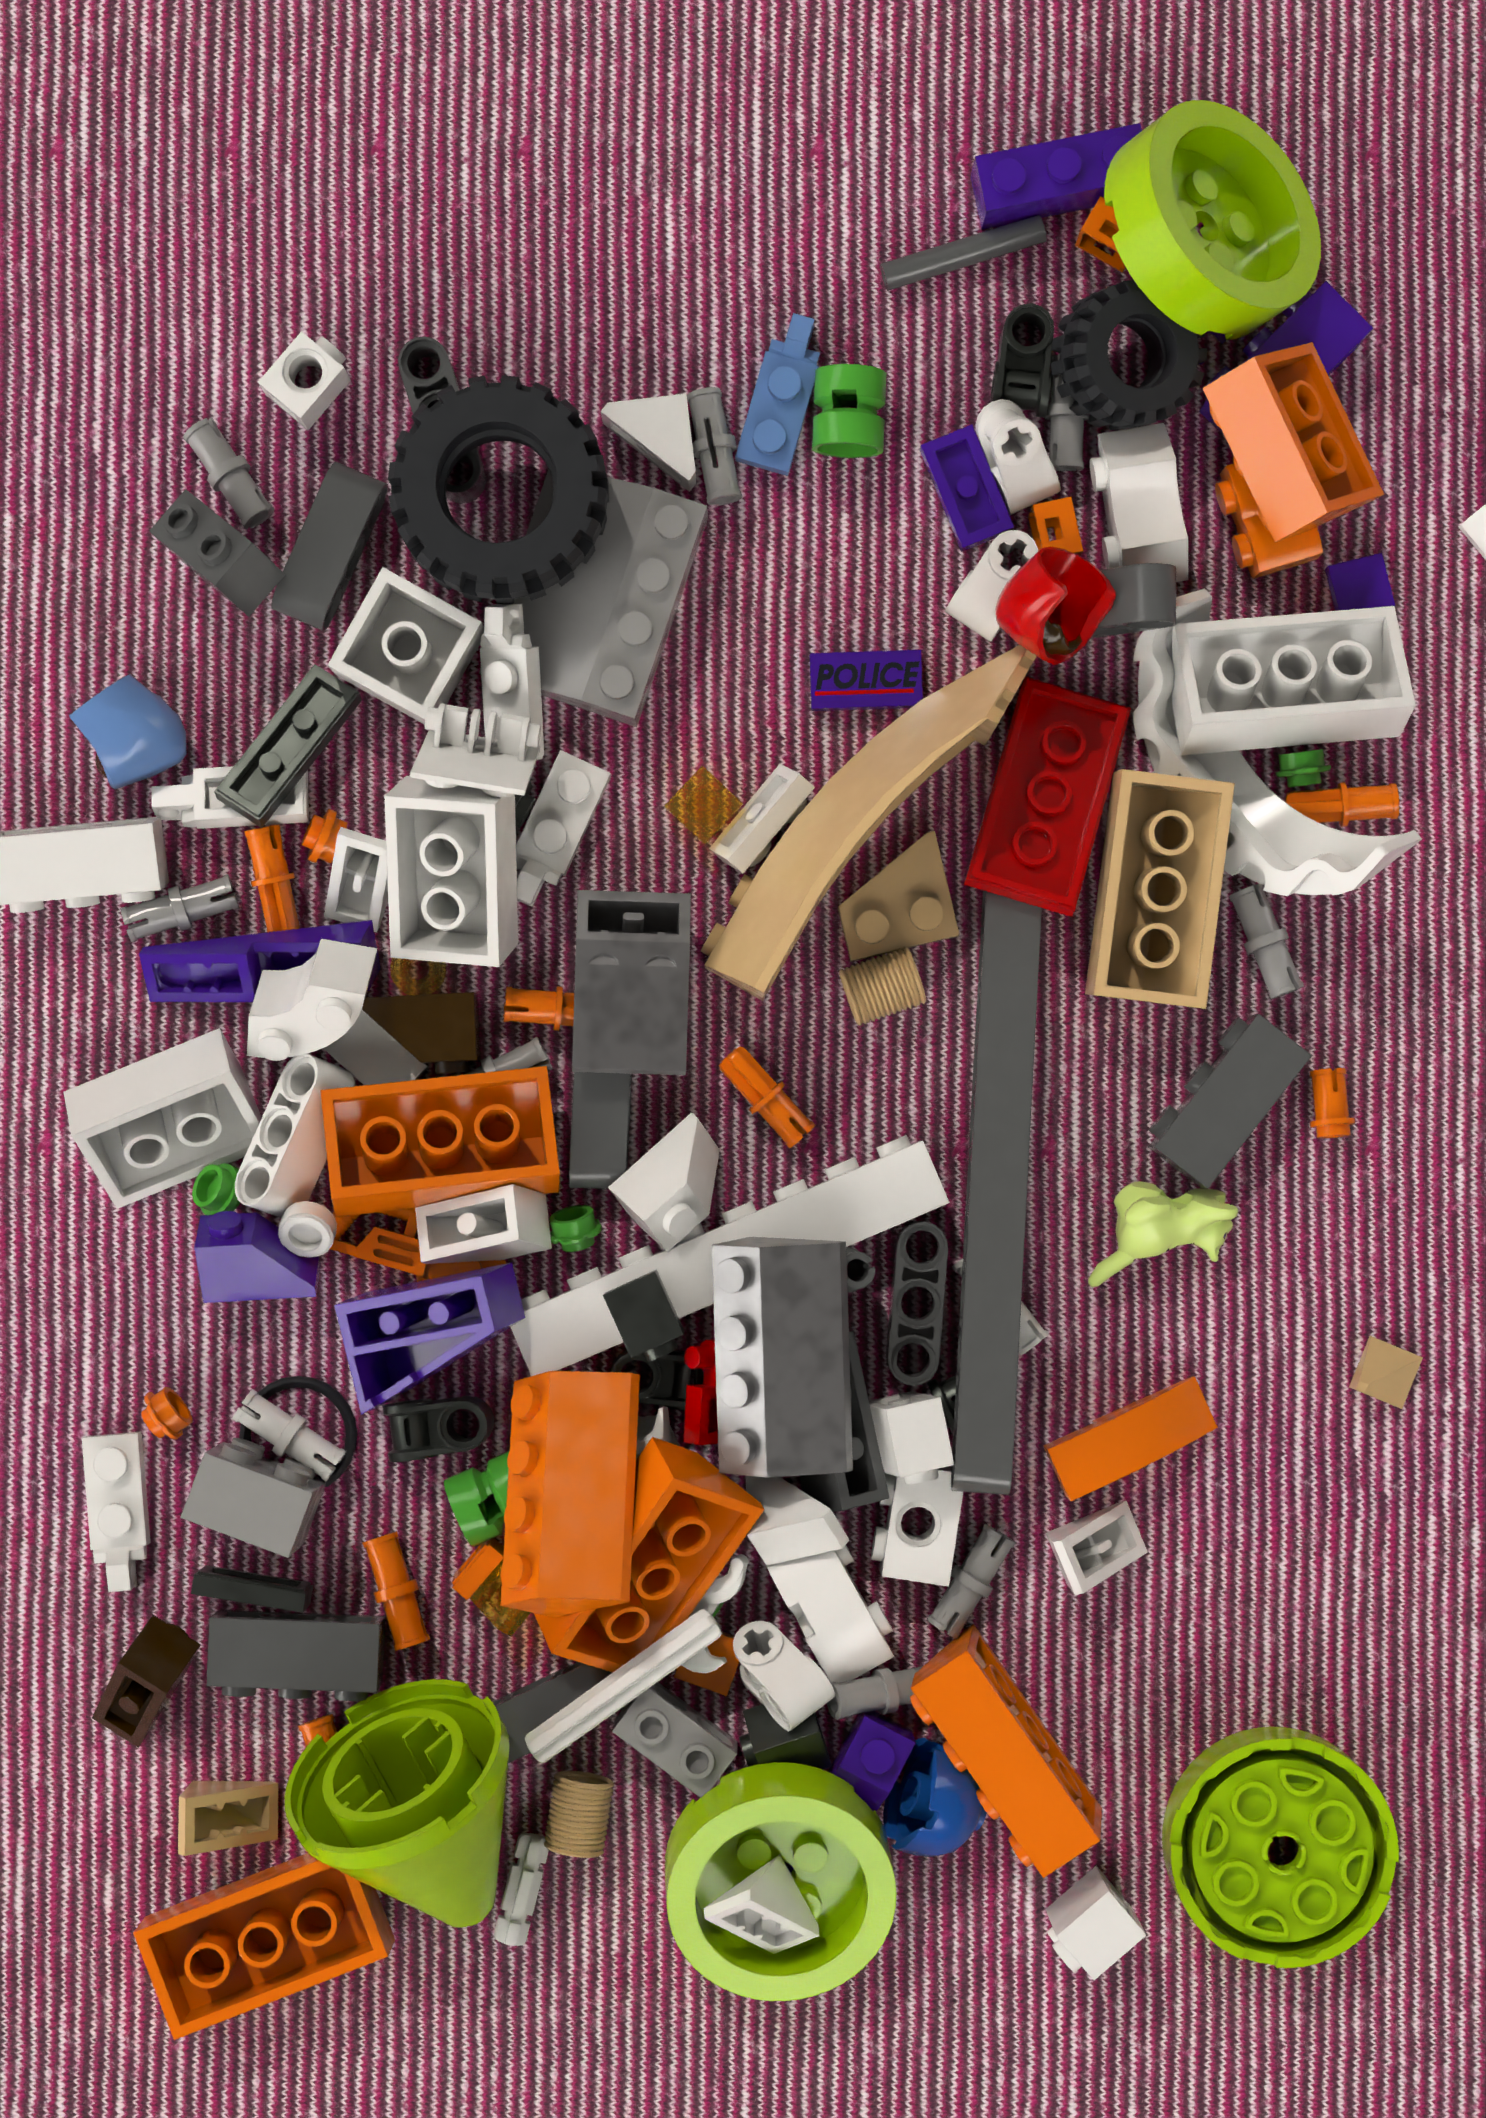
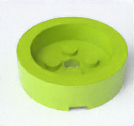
[1104,100,1321,340]
[1162,1726,1399,1968]
[665,1762,897,2001]

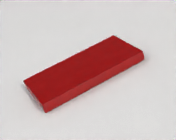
[964,676,1131,917]

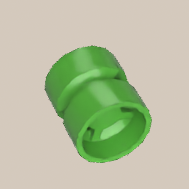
[812,364,887,458]
[444,1451,509,1547]

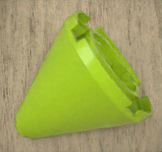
[285,1679,510,1928]

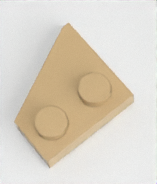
[838,831,960,962]

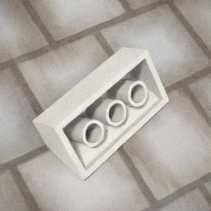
[1172,606,1416,755]

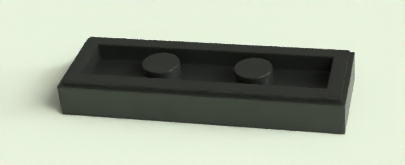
[214,664,362,828]

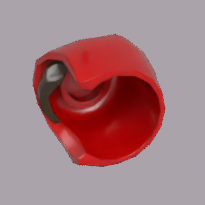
[995,546,1116,665]

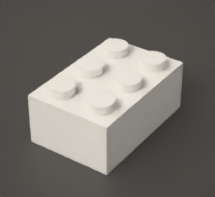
[384,776,518,967]

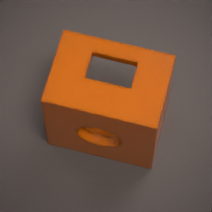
[1075,196,1126,273]
[1028,497,1083,556]

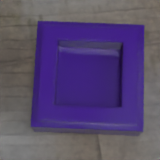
[1325,553,1395,611]

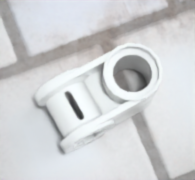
[975,399,1061,515]
[945,530,1038,642]
[733,1621,835,1732]

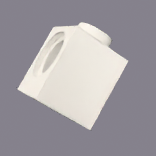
[258,331,351,430]

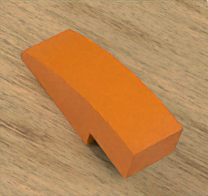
[1043,1376,1218,1502]

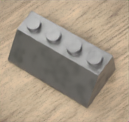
[712,1237,853,1478]

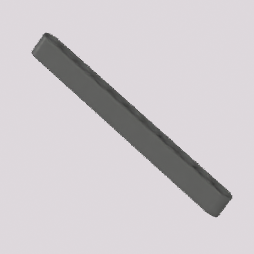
[951,891,1042,1495]

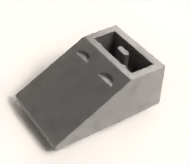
[572,890,691,1075]

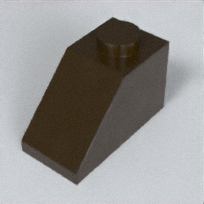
[362,992,481,1074]
[92,1615,201,1748]

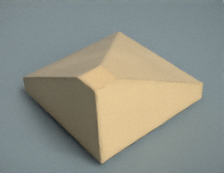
[1349,1336,1423,1409]

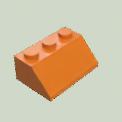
[1202,342,1384,542]

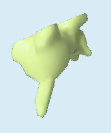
[1088,1181,1238,1287]

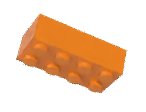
[133,1853,395,2040]

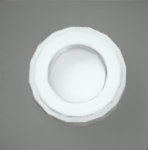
[278,1201,337,1258]

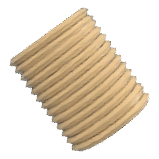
[839,946,926,1026]
[544,1771,614,1858]

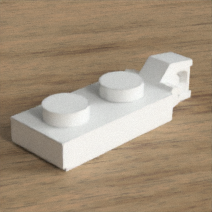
[480,604,544,760]
[516,750,612,907]
[151,766,309,829]
[82,1432,151,1592]

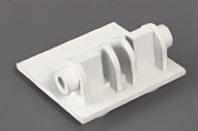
[410,703,541,798]

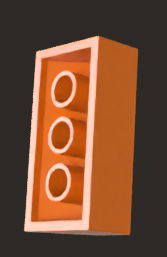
[321,1066,560,1217]
[500,1371,640,1617]
[534,1437,765,1672]
[910,1624,1102,1878]

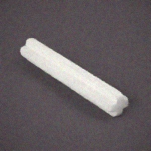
[525,1609,722,1763]

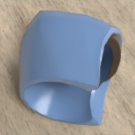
[69,674,186,789]

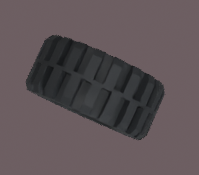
[388,375,609,604]

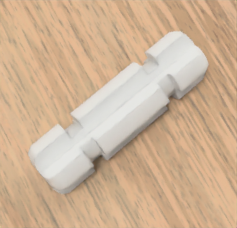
[494,1833,549,1946]

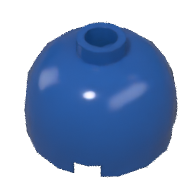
[883,1737,987,1857]

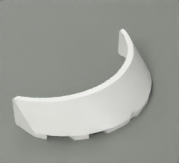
[1132,588,1422,896]

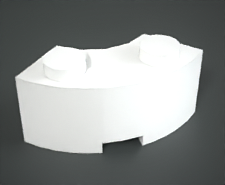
[1090,423,1188,582]
[247,939,377,1061]
[765,1545,895,1683]

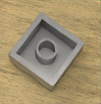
[180,1438,326,1558]

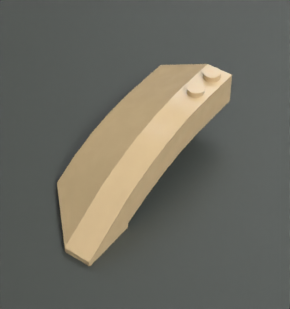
[701,645,1036,1001]

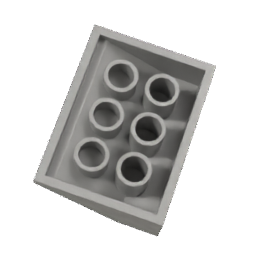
[479,469,708,727]

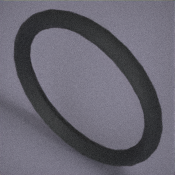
[239,1376,358,1487]

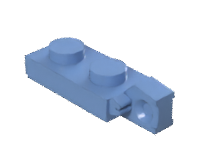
[735,313,820,476]

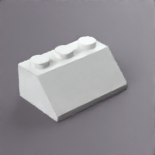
[63,1028,262,1209]

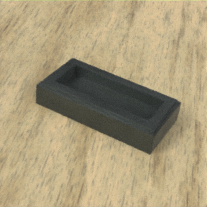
[191,1565,313,1613]

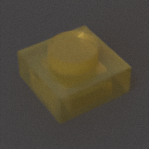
[664,765,743,846]
[470,1560,531,1637]

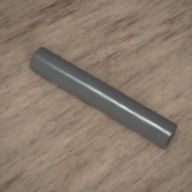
[880,215,1047,291]

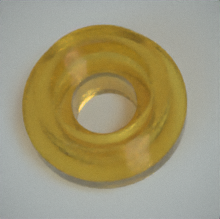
[390,958,447,995]

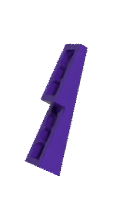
[139,920,381,1002]

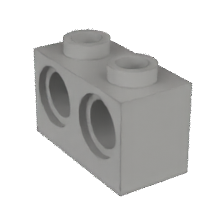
[612,1682,738,1798]

